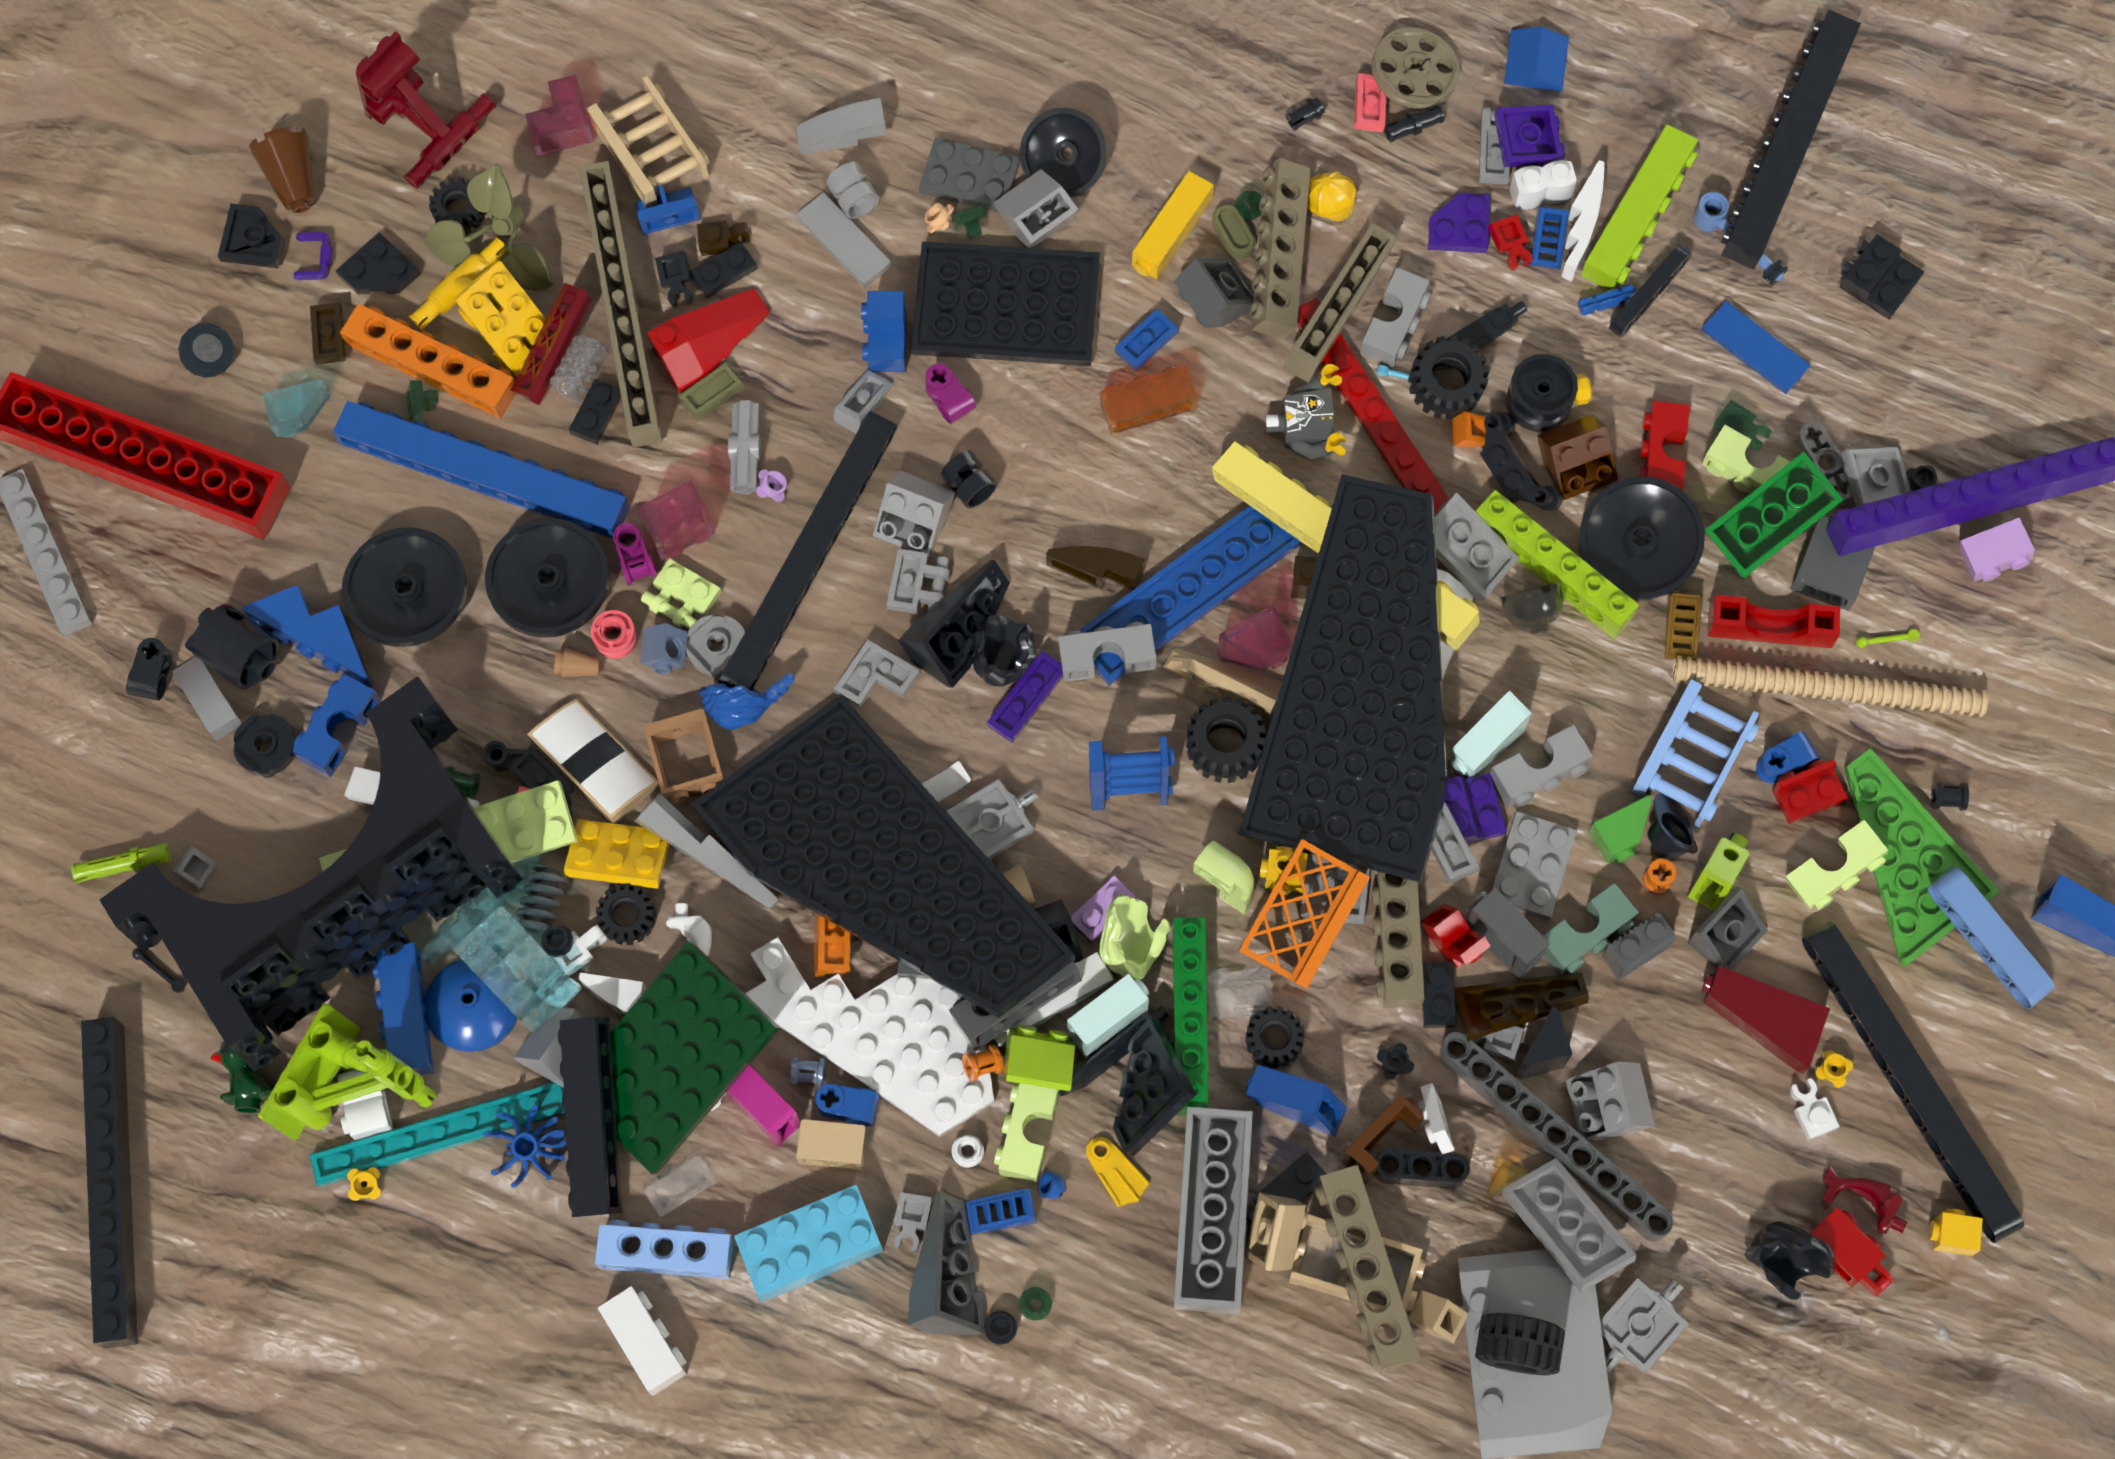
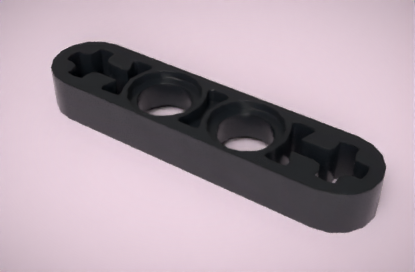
[1609,245,1692,338]

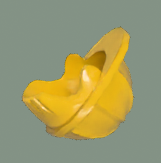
[1307,172,1357,222]

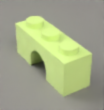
[1702,425,1790,493]
[1786,820,1888,911]
[994,1083,1060,1184]

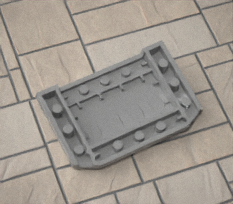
[1458,1249,1612,1459]

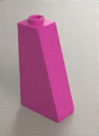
[726,1065,801,1147]

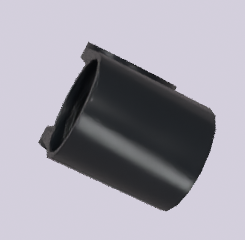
[126,638,172,701]

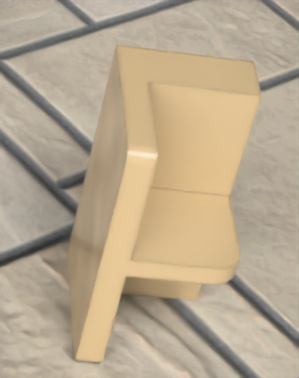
[796,1119,866,1170]

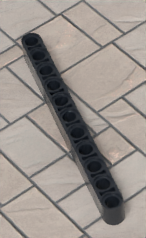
[718,411,898,691]
[1802,922,2024,1243]

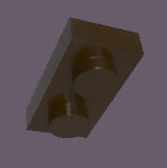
[310,302,346,365]

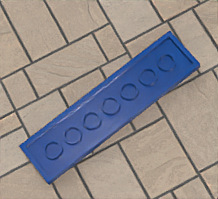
[1078,505,1302,686]

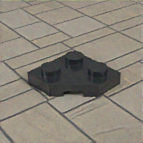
[218,203,285,269]
[335,232,421,294]

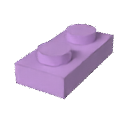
[1071,876,1136,944]

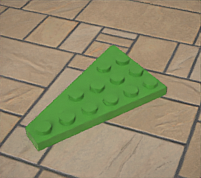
[1844,748,2000,968]

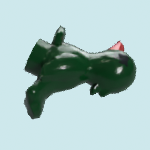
[210,1042,274,1113]

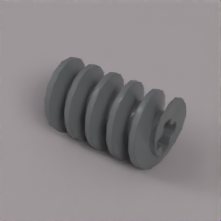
[513,864,569,935]

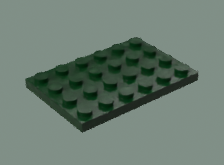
[610,941,780,1175]

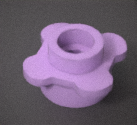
[756,469,787,502]

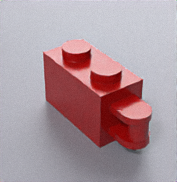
[1809,1207,1894,1297]

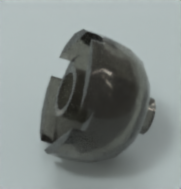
[1500,582,1564,634]

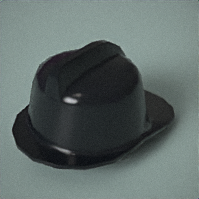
[1647,793,1698,860]

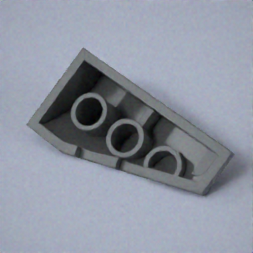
[908,1191,985,1335]

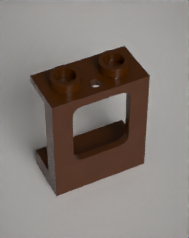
[1342,1094,1424,1185]

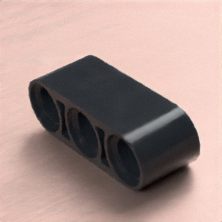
[1375,1148,1470,1188]

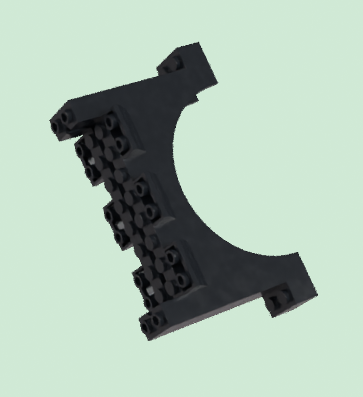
[99,676,524,1071]

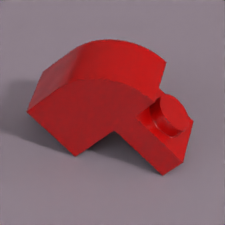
[1420,903,1491,968]

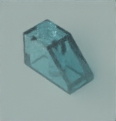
[263,379,330,438]

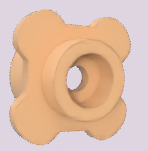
[925,203,954,233]

